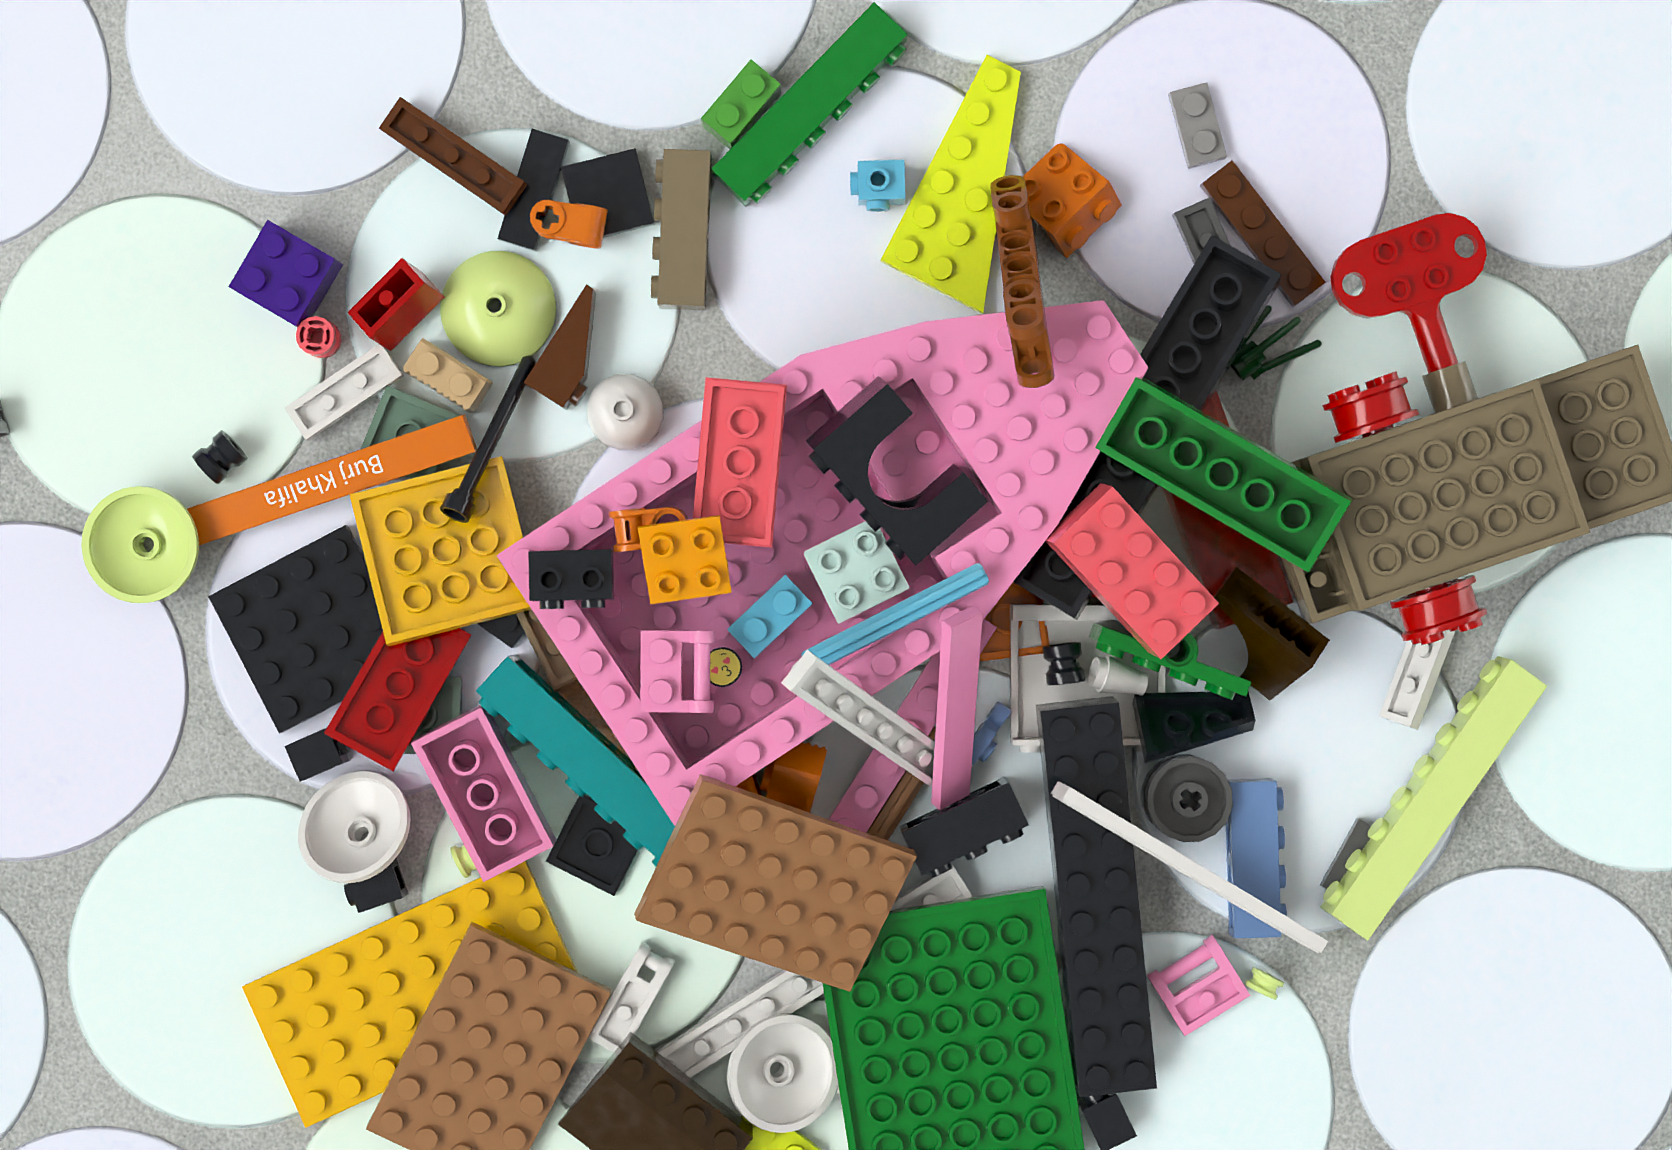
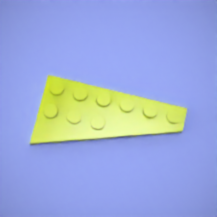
[880,55,1021,314]

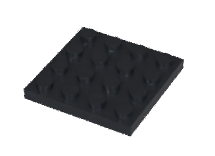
[208,525,383,734]

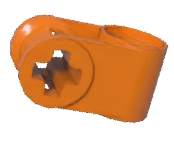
[530,200,608,249]
[609,507,688,552]

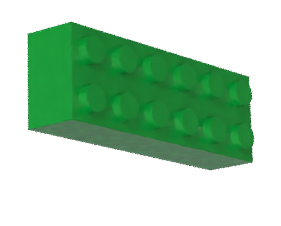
[1095,377,1353,572]

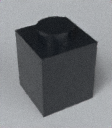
[284,728,351,782]
[344,858,409,913]
[1078,1093,1137,1150]

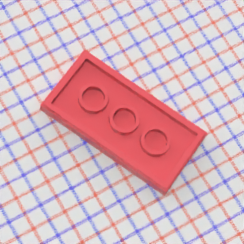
[693,377,787,548]

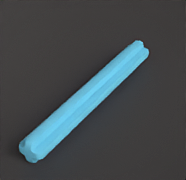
[802,563,989,665]

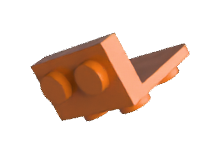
[1023,143,1122,258]

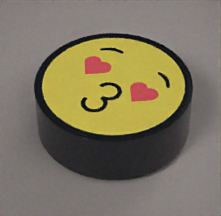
[710,647,743,687]

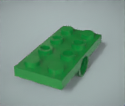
[1089,623,1251,700]

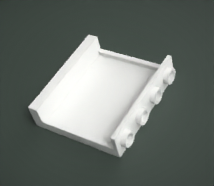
[1010,604,1166,753]

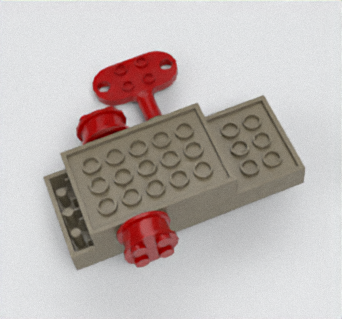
[1282,213,1672,645]

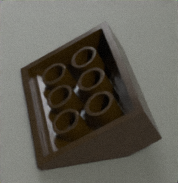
[558,1032,753,1150]

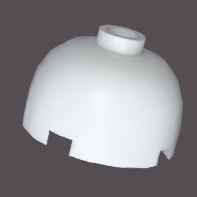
[587,374,664,450]

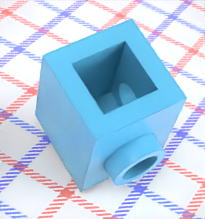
[850,160,905,212]

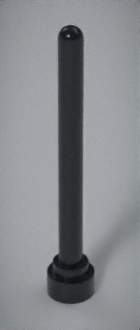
[440,356,536,523]

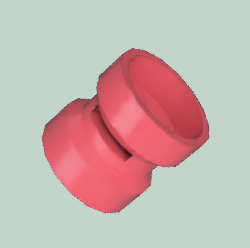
[296,316,342,358]

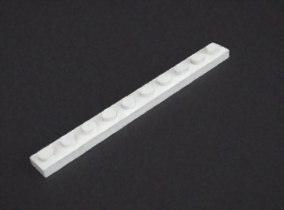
[657,863,973,1078]

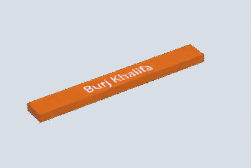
[187,414,477,545]

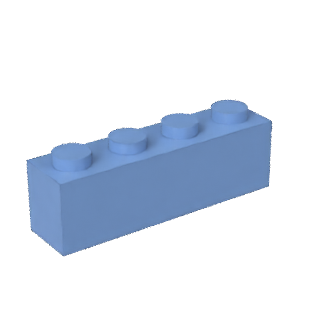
[1225,778,1287,938]

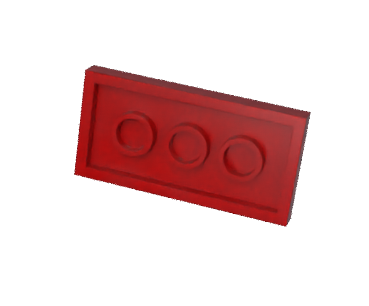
[324,628,472,772]

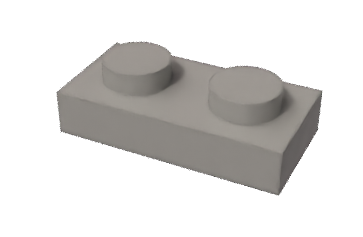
[1168,82,1227,169]

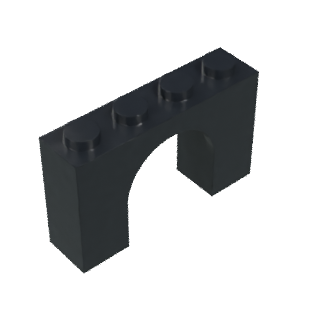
[805,376,988,566]

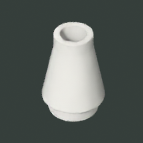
[1087,655,1148,696]

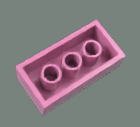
[411,705,556,882]

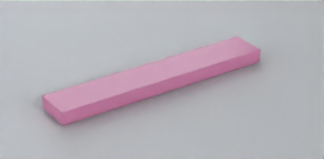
[931,605,983,810]

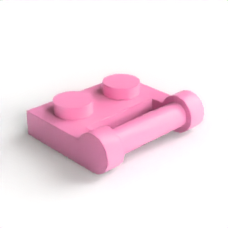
[640,630,715,713]
[1147,935,1251,1036]

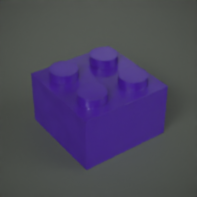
[228,220,343,327]

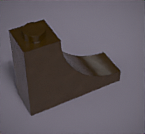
[1213,567,1330,701]

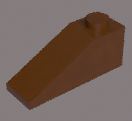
[524,284,596,410]

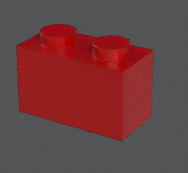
[347,258,445,351]

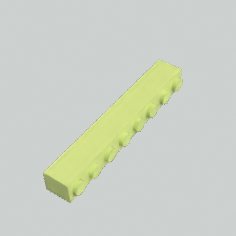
[1320,656,1547,941]

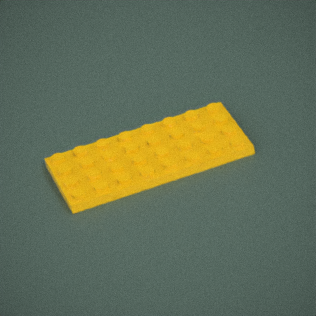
[242,860,577,1128]

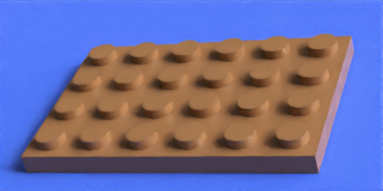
[634,774,917,992]
[366,921,611,1150]

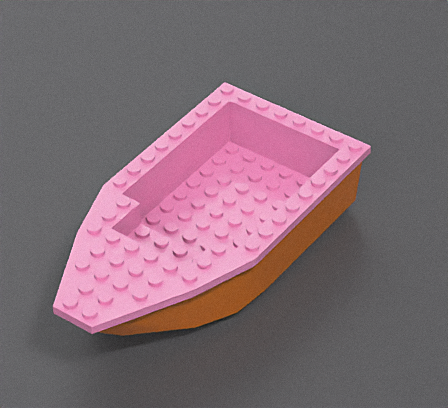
[496,300,1148,826]

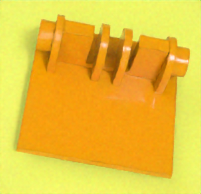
[638,515,732,604]

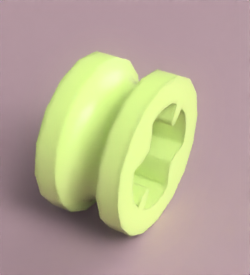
[450,844,477,878]
[1245,967,1284,1000]

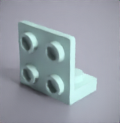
[804,521,910,624]

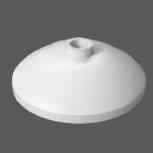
[298,771,410,883]
[727,1014,838,1133]

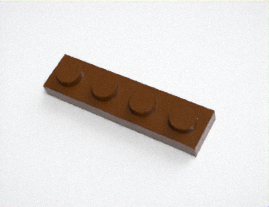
[378,97,528,216]
[1200,160,1326,307]

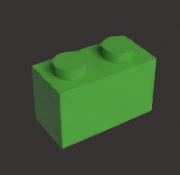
[700,59,781,149]

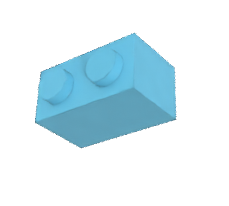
[727,575,813,658]

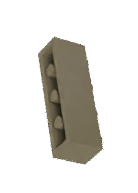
[651,149,712,310]

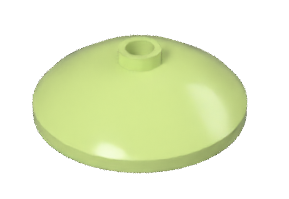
[440,251,556,367]
[81,486,199,603]

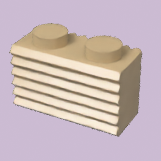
[403,338,493,413]

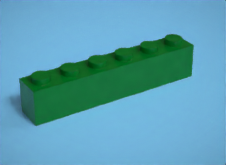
[711,2,908,207]

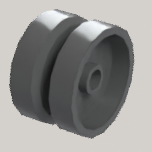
[1141,754,1233,842]

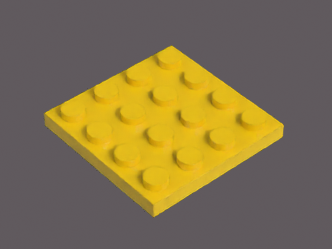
[349,456,531,646]

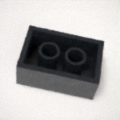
[899,777,1029,878]

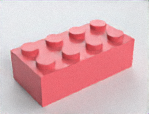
[1045,483,1219,659]

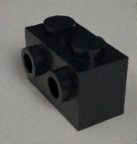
[528,549,614,609]

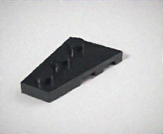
[1132,691,1256,763]

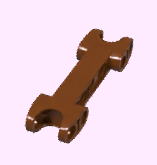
[990,175,1055,388]

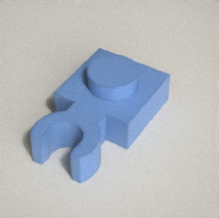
[972,702,1012,765]

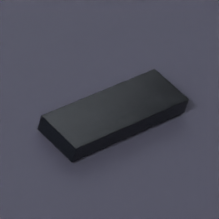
[497,128,570,252]

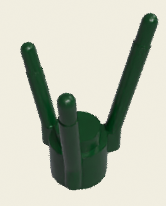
[1231,305,1322,381]

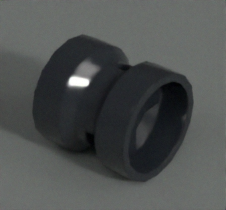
[192,430,248,484]
[1042,642,1085,686]

